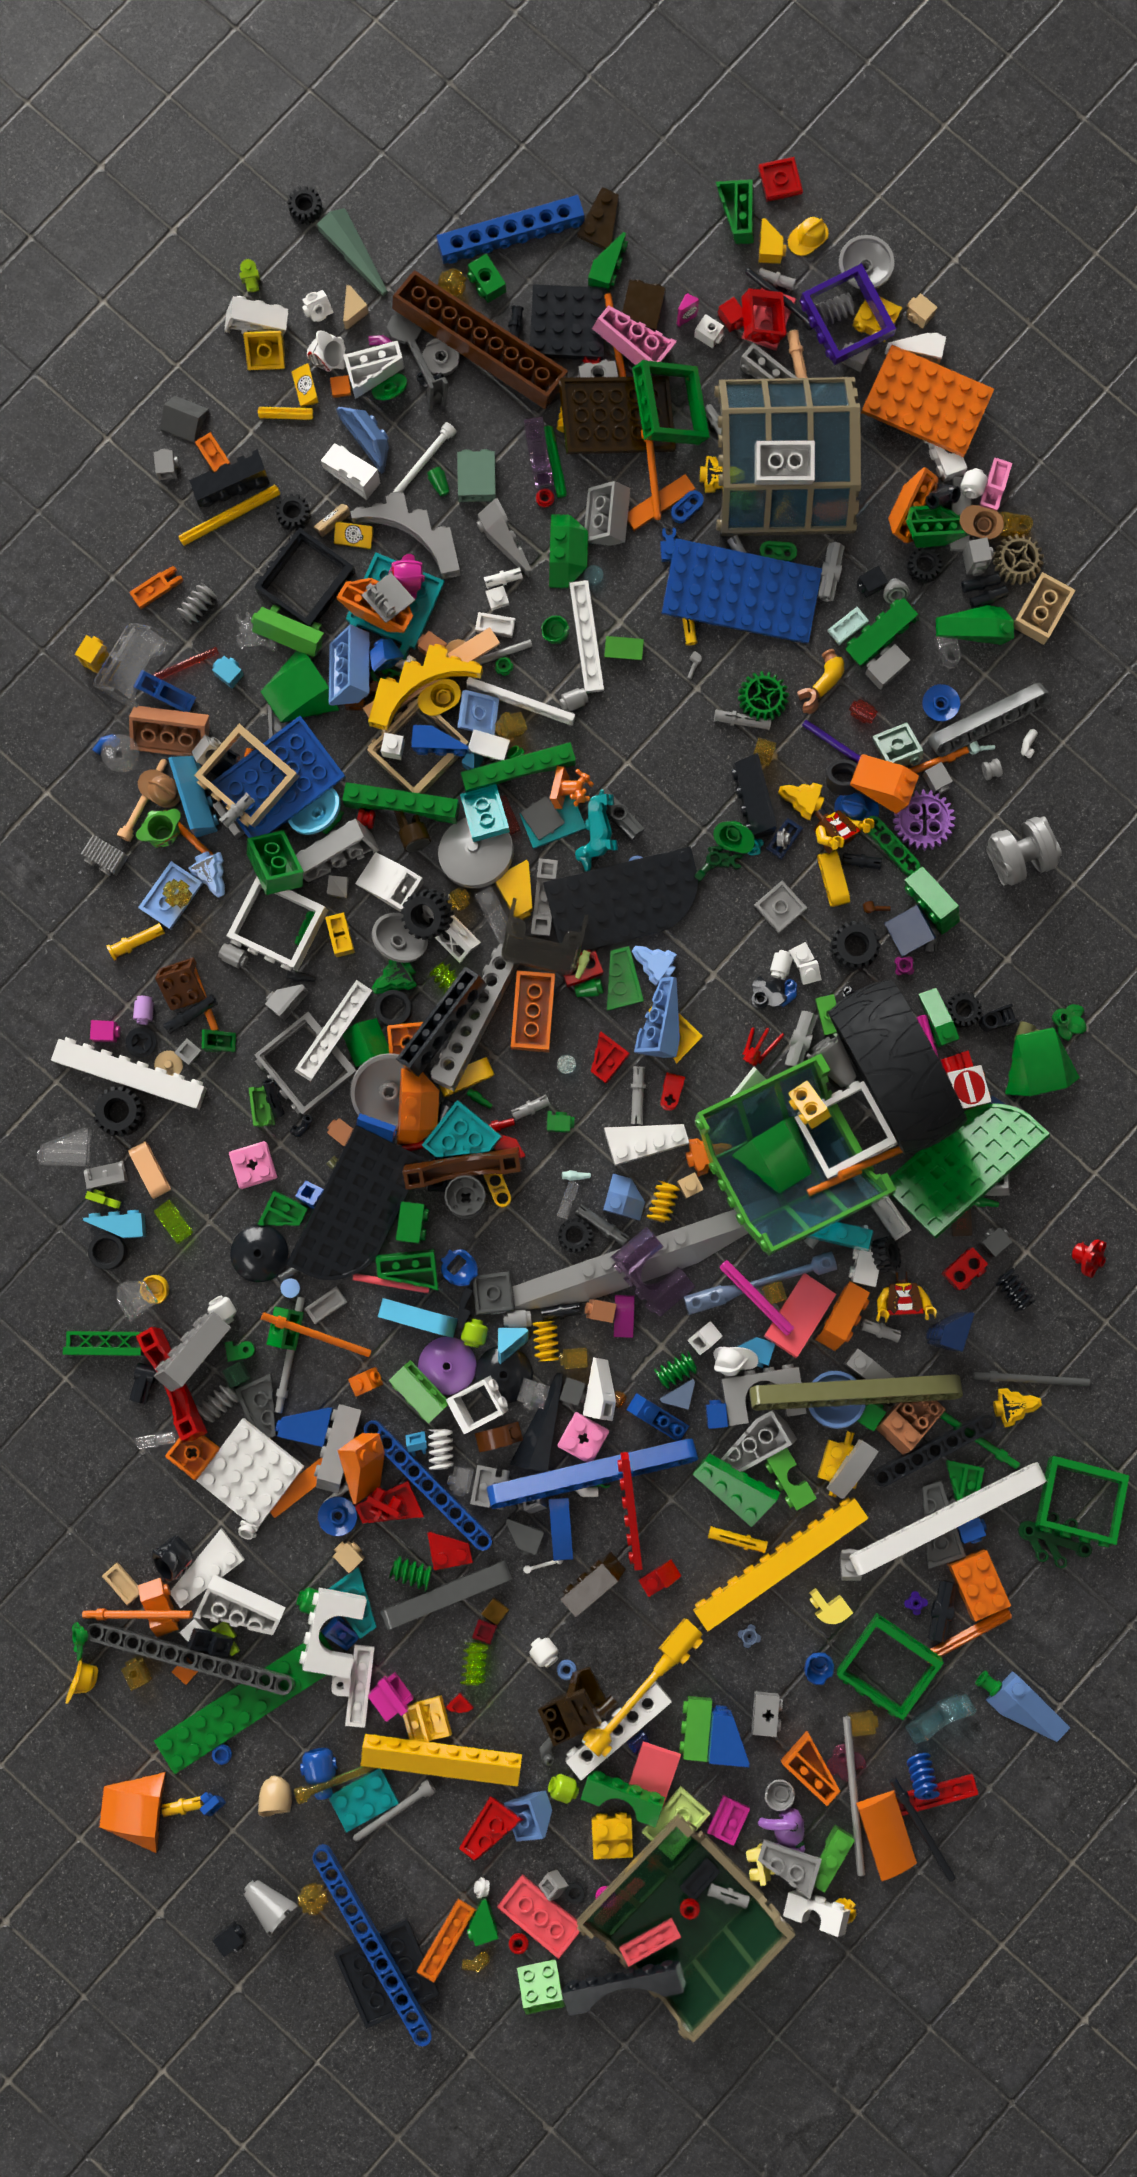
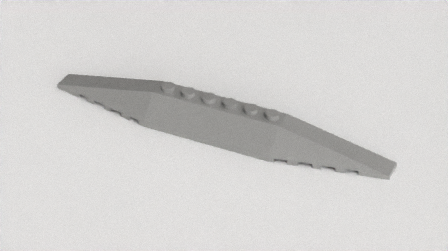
[491,1195,779,1315]

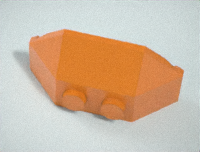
[888,467,938,543]
[337,578,413,633]
[397,1068,439,1144]

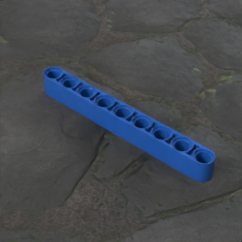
[364,1420,492,1551]

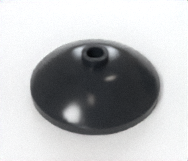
[230,1225,289,1283]
[475,1346,533,1404]

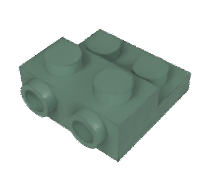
[873,722,923,766]

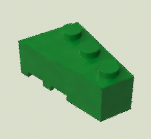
[376,1249,439,1290]

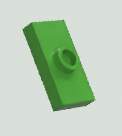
[815,994,837,1036]

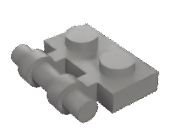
[470,1465,511,1510]

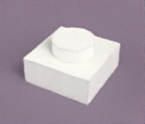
[485,585,509,610]
[788,942,814,968]
[798,960,822,985]

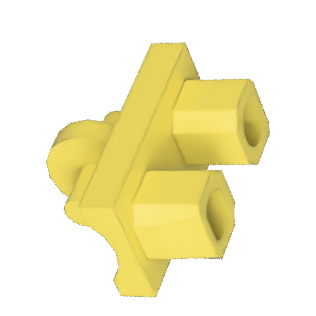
[746,1844,775,1886]

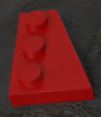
[355,1480,424,1524]
[459,1797,523,1860]

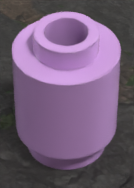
[133,996,154,1025]

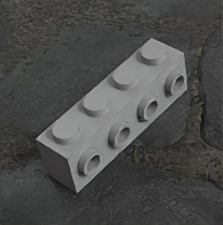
[740,343,811,407]

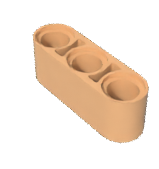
[128,1141,171,1199]

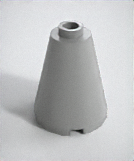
[806,1033,856,1088]
[244,1880,299,1938]

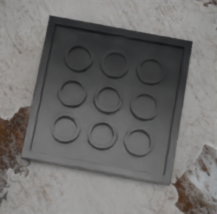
[530,284,607,360]
[334,1918,440,2029]

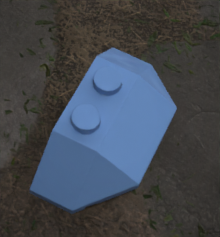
[336,407,389,474]

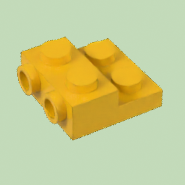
[852,296,902,342]
[591,1812,633,1859]

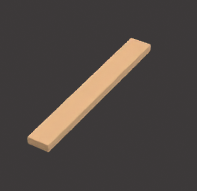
[363,627,500,718]

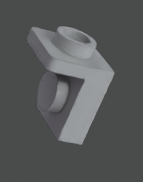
[840,1548,862,1581]

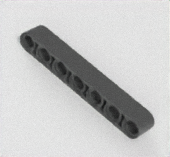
[928,683,1052,757]
[380,1560,512,1630]

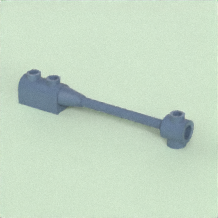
[683,1251,837,1315]

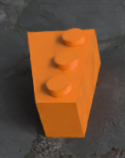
[815,1281,870,1351]
[781,1731,840,1806]

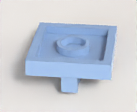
[457,690,499,735]

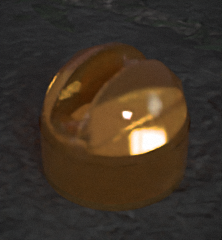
[614,1391,627,1408]

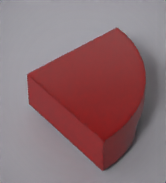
[446,1693,474,1713]

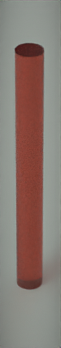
[152,647,219,679]

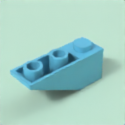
[83,1210,146,1238]

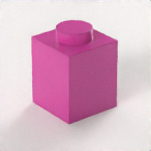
[90,1020,120,1042]

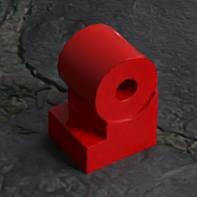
[941,1050,974,1073]

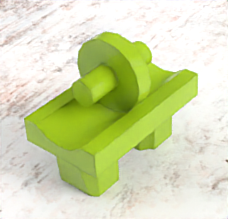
[239,259,261,293]

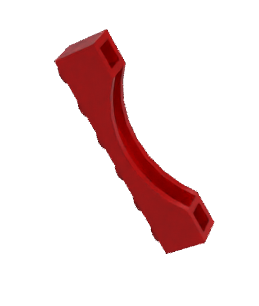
[136,1327,208,1442]

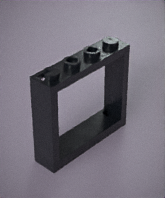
[255,528,356,627]

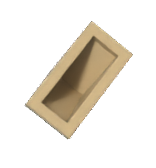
[343,285,369,329]

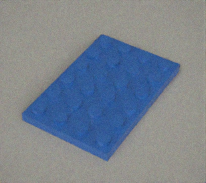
[211,716,346,838]

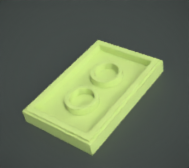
[642,1786,711,1860]

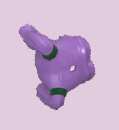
[758,1808,805,1852]

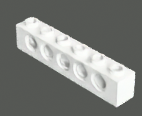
[566,1681,672,1780]

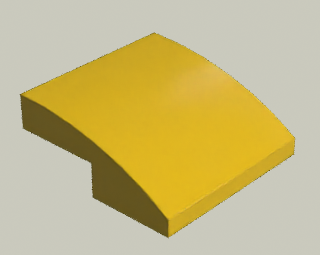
[403,1695,452,1742]

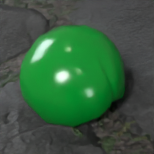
[541,616,570,644]

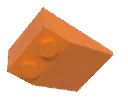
[850,754,919,814]
[337,1433,385,1504]

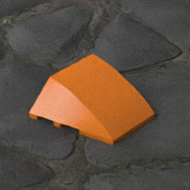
[99,1772,166,1853]

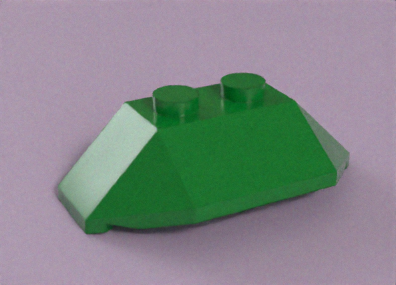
[906,506,969,548]
[549,514,588,588]

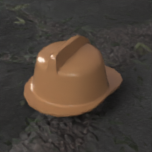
[960,505,1004,539]
[138,769,181,808]

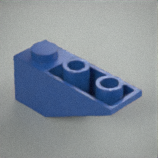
[411,725,471,756]
[626,1393,689,1441]

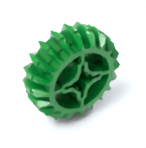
[738,671,789,721]

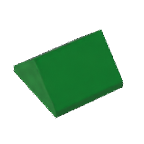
[343,1018,389,1068]

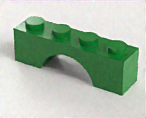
[581,1771,666,1828]

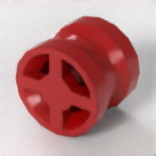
[357,808,375,829]

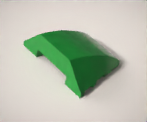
[261,650,339,723]
[1005,1027,1080,1096]
[731,1115,812,1194]

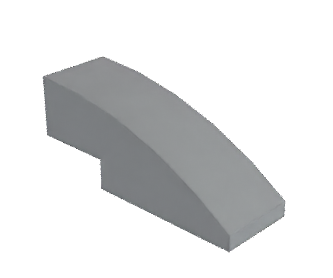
[826,1439,879,1499]

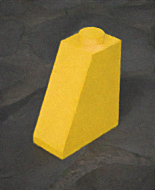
[495,860,533,921]

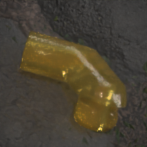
[462,1952,490,1972]

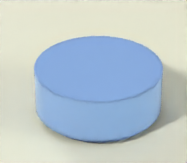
[280,1278,301,1298]

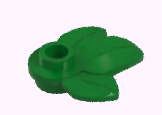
[1052,1004,1087,1041]
[72,1622,88,1661]

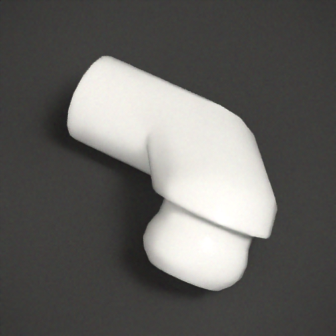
[1021,729,1038,758]
[575,1487,598,1497]

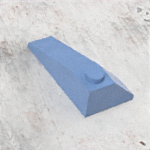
[634,977,680,1058]
[986,1671,1070,1742]

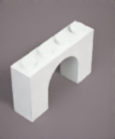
[299,1588,367,1679]

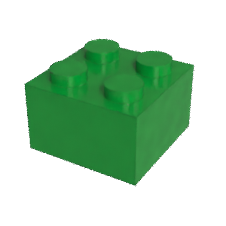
[396,1201,429,1244]

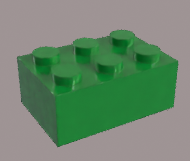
[247,830,304,895]

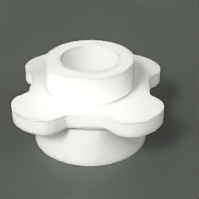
[238,1521,258,1540]

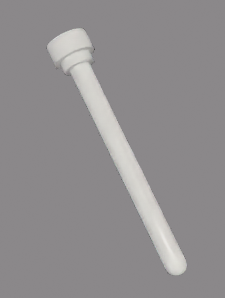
[393,422,457,493]

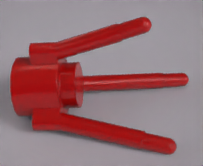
[742,1027,784,1067]

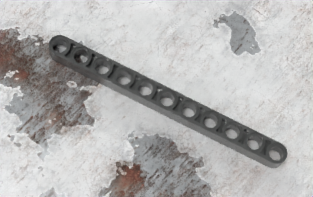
[87,1622,295,1695]

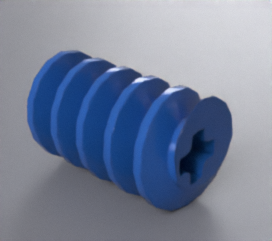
[907,1753,940,1800]

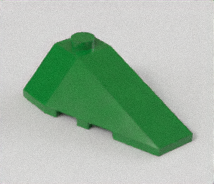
[936,605,1014,645]

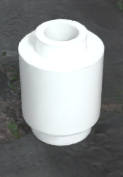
[770,950,793,980]

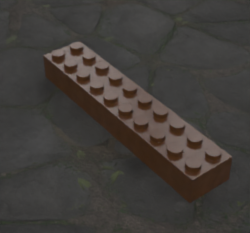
[392,270,568,409]

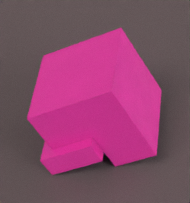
[367,1672,414,1722]

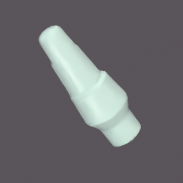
[562,1170,591,1181]

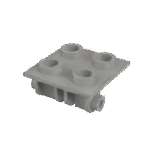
[362,573,415,623]

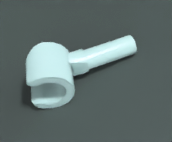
[967,741,995,755]

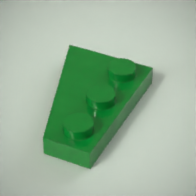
[607,946,644,1011]

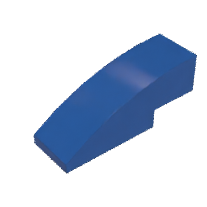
[134,670,196,712]
[549,1498,573,1561]

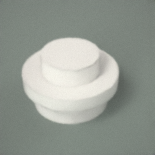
[474,1877,489,1898]

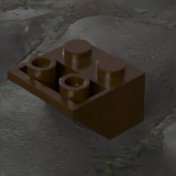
[537,1692,588,1746]

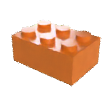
[947,1548,1011,1622]

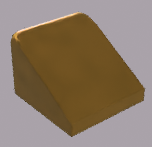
[482,1597,509,1625]

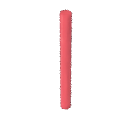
[353,1273,430,1294]

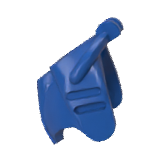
[441,1249,478,1286]

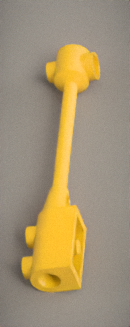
[582,1618,703,1757]

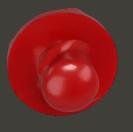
[1072,1239,1107,1278]

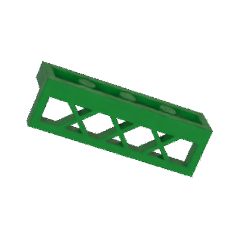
[63,1331,144,1356]

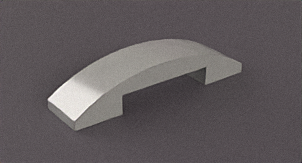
[531,858,558,936]

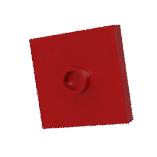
[758,157,803,202]

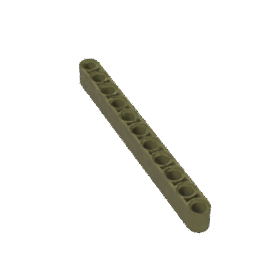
[749,1375,963,1411]

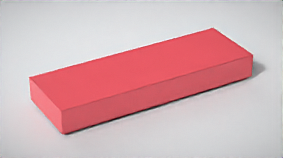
[619,1918,682,1967]

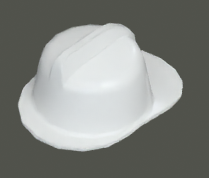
[713,1347,758,1376]

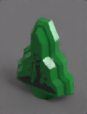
[371,959,417,994]

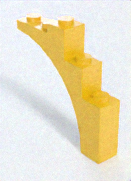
[368,644,483,731]

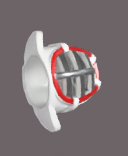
[307,330,346,372]

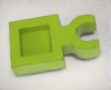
[85,1189,121,1209]

